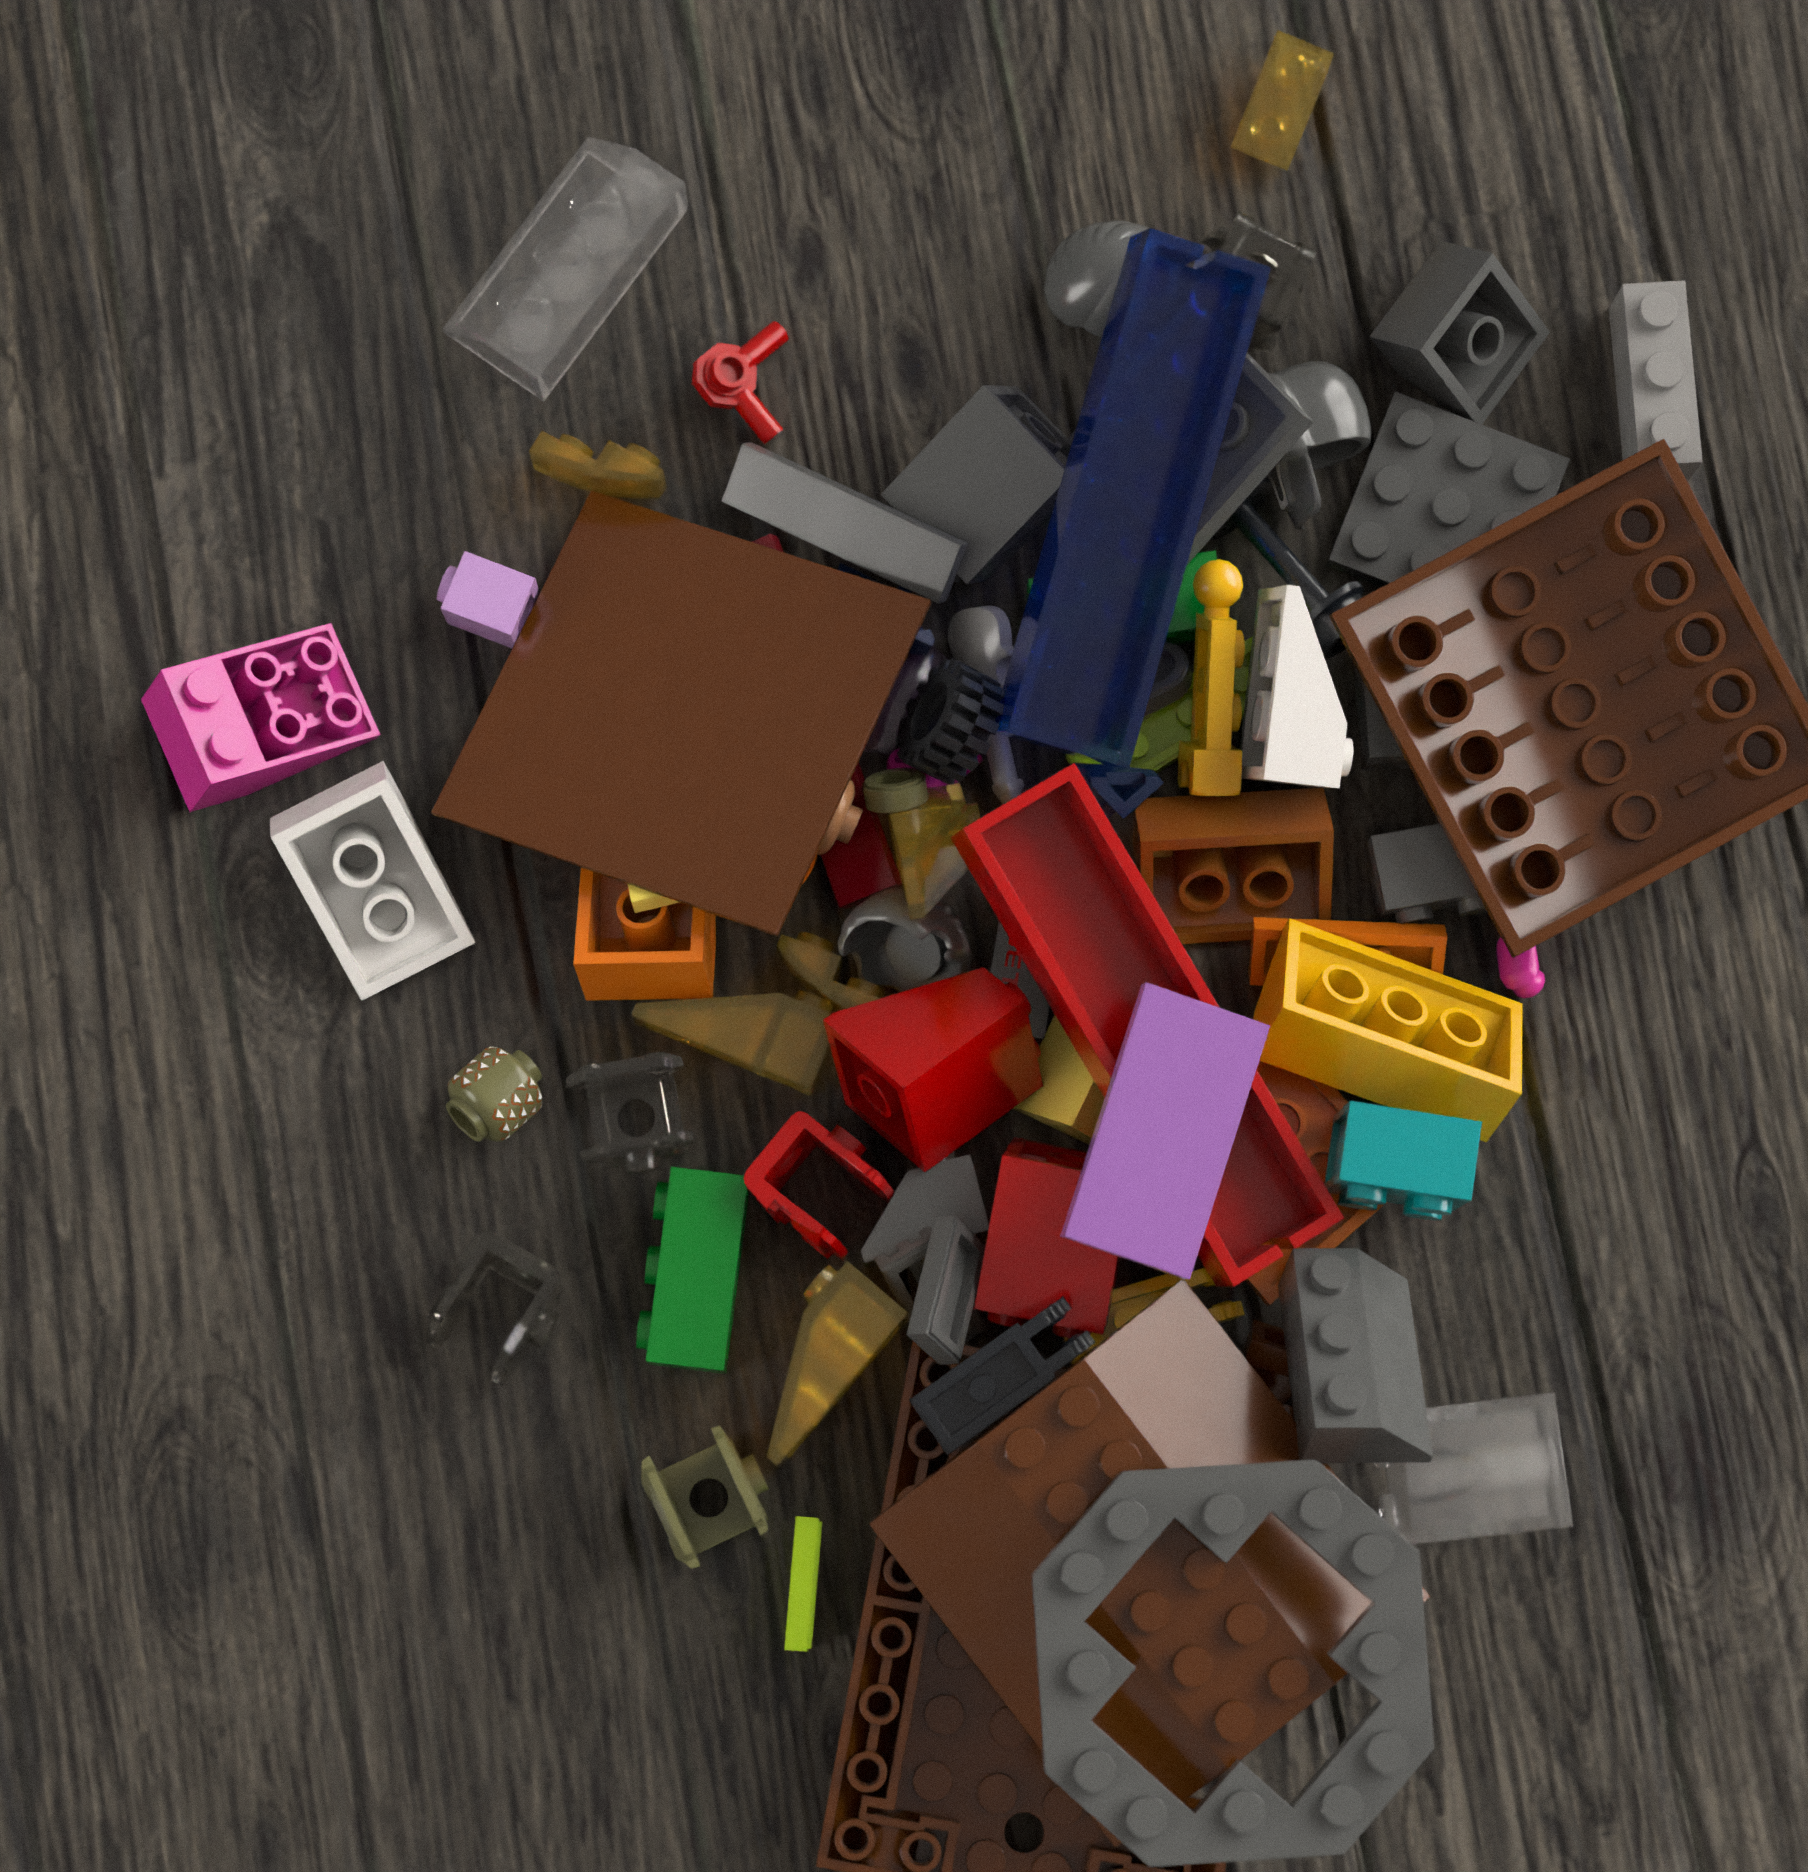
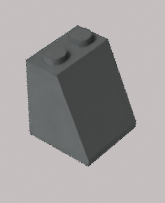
[881,385,1099,584]

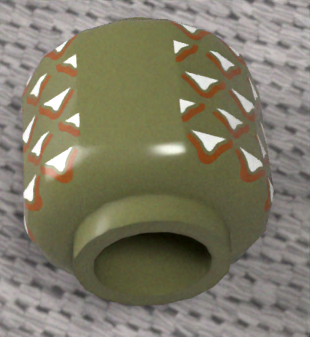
[446,1047,542,1142]

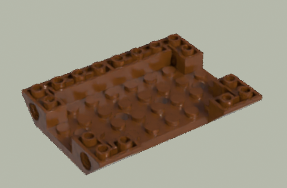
[816,1340,1294,1872]

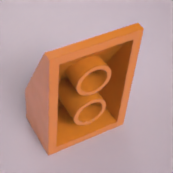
[573,867,716,1001]

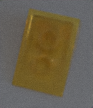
[767,1261,908,1469]

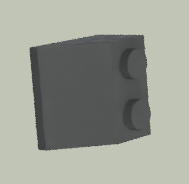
[1369,241,1550,424]

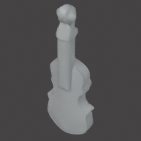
[947,605,1025,804]

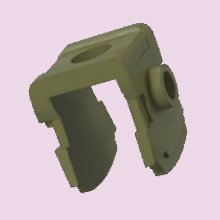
[641,1426,769,1569]

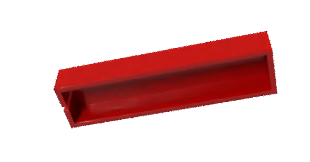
[950,763,1344,1287]

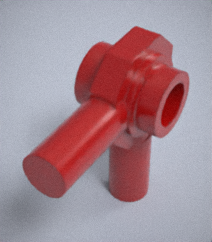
[692,321,789,445]

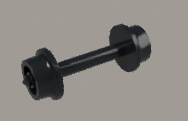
[1210,477,1364,659]

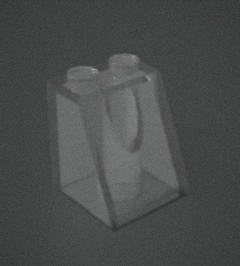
[1374,1392,1573,1545]

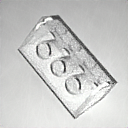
[443,137,688,401]

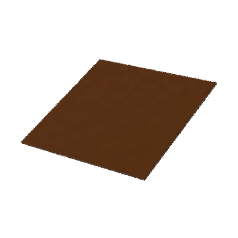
[431,490,932,937]

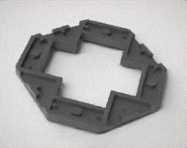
[1031,1459,1434,1867]

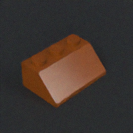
[1133,788,1334,944]

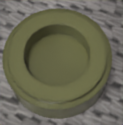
[862,768,929,813]

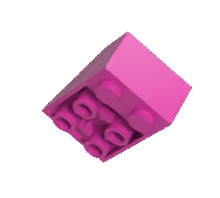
[141,623,380,812]

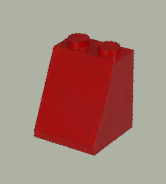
[823,967,1043,1172]
[974,1137,1121,1339]

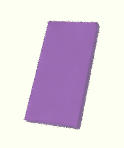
[1060,982,1270,1279]

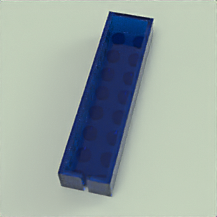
[995,228,1271,768]

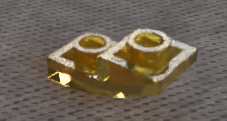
[1230,30,1334,171]
[529,431,667,499]
[777,931,885,1012]

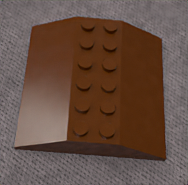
[1329,439,1808,958]
[868,1278,1430,1847]

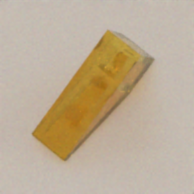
[887,783,980,920]
[631,990,833,1096]

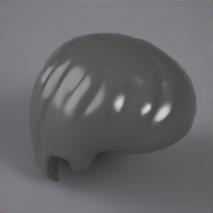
[1044,220,1180,338]
[838,886,972,992]

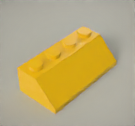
[1253,918,1522,1142]

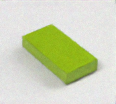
[784,1516,823,1652]

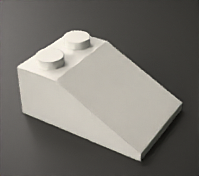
[1240,585,1353,788]
[270,761,475,1001]

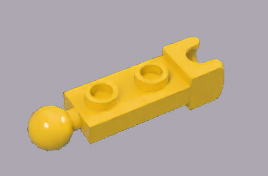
[1178,559,1245,796]

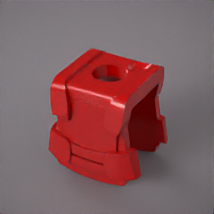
[744,1111,895,1261]

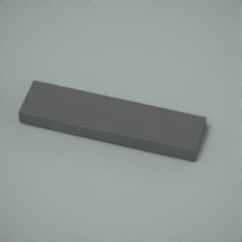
[722,442,968,604]

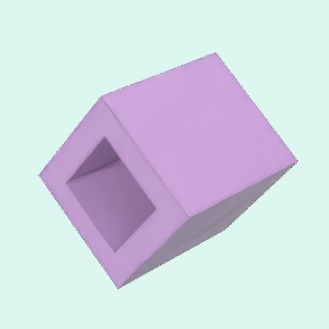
[437,551,540,648]

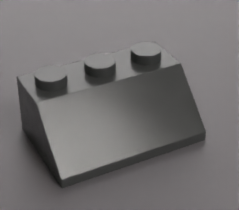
[1278,1248,1433,1463]

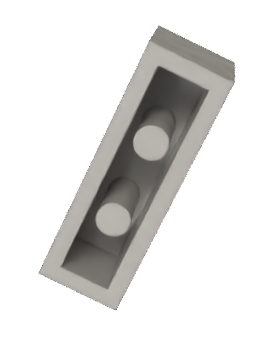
[1609,281,1703,482]

